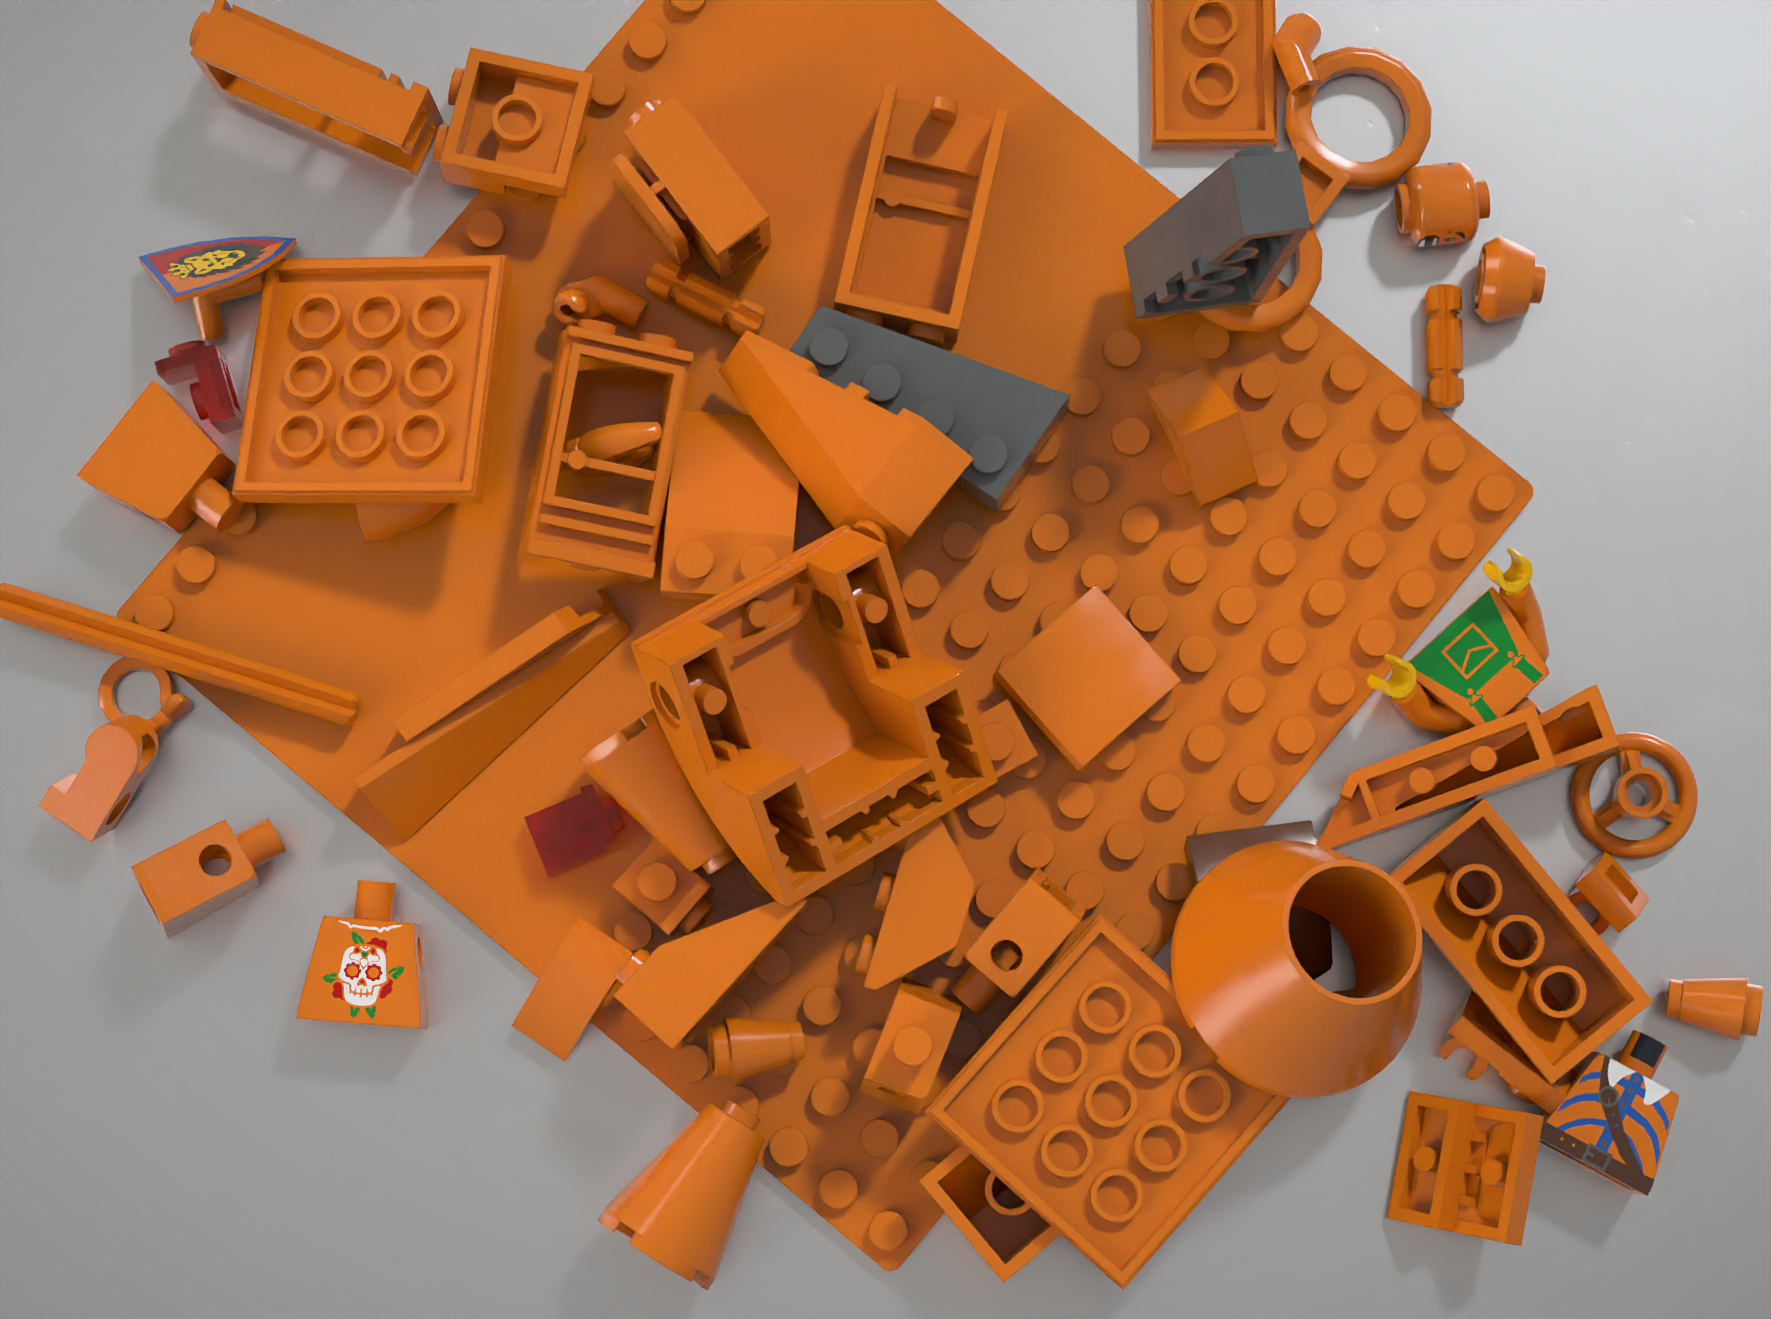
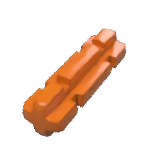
[646,258,766,336]
[1425,284,1464,409]

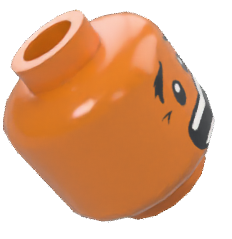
[1394,162,1490,247]

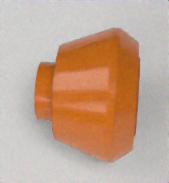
[1474,236,1546,323]

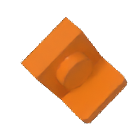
[612,838,714,937]

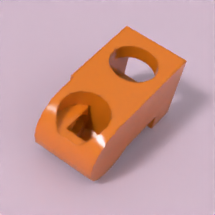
[39,715,159,842]

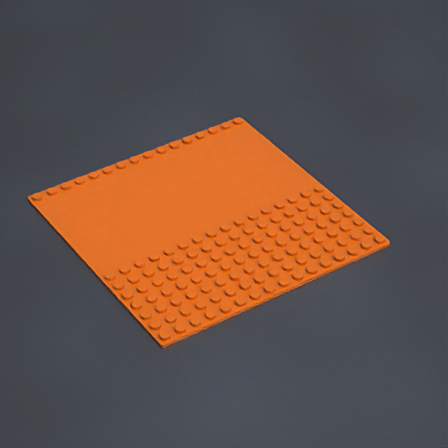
[117,0,1533,1271]

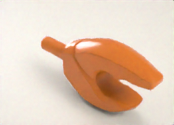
[528,422,662,479]

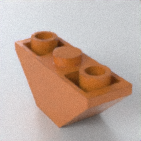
[855,817,976,991]

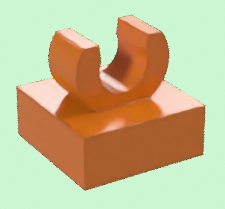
[1567,851,1649,935]

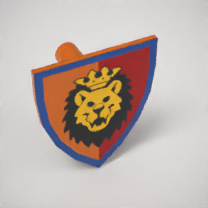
[138,236,297,340]

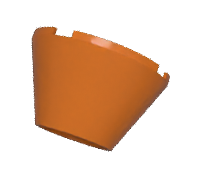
[1171,840,1422,1099]

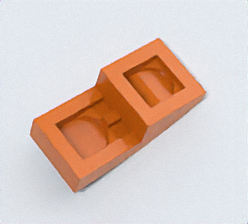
[511,917,634,1062]

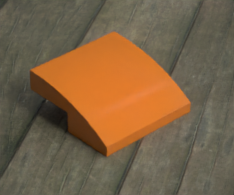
[993,585,1181,771]
[1387,1091,1544,1246]

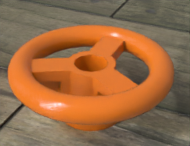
[1570,732,1698,859]

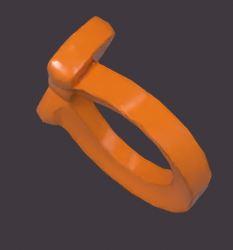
[98,657,192,738]

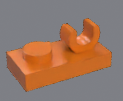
[1439,991,1575,1114]

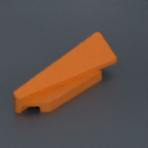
[352,588,630,840]
[1317,685,1622,850]

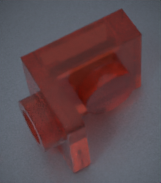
[154,340,244,434]
[524,783,626,879]

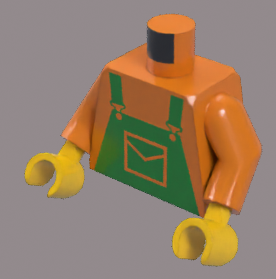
[1367,547,1550,736]

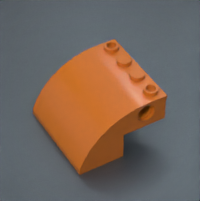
[630,524,998,908]

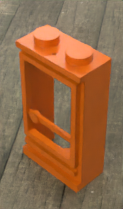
[189,0,443,177]
[834,82,1009,347]
[517,319,694,583]

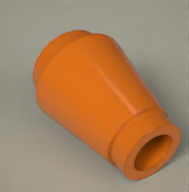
[1665,977,1763,1041]
[707,1017,805,1082]

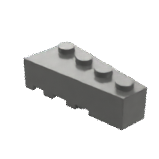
[1123,145,1311,319]
[789,305,1070,514]

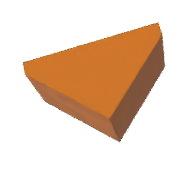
[1147,366,1258,507]

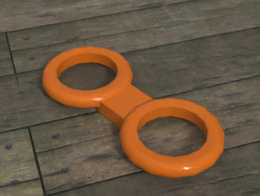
[1198,46,1432,333]

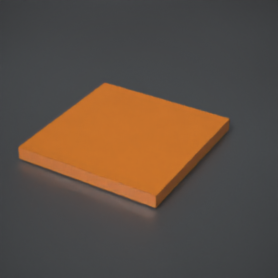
[232,255,512,503]
[924,914,1291,1290]

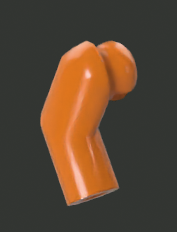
[1272,13,1322,96]
[551,274,650,329]

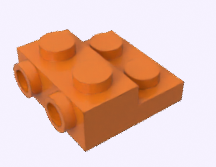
[433,47,595,198]

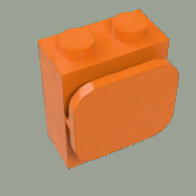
[609,94,771,281]

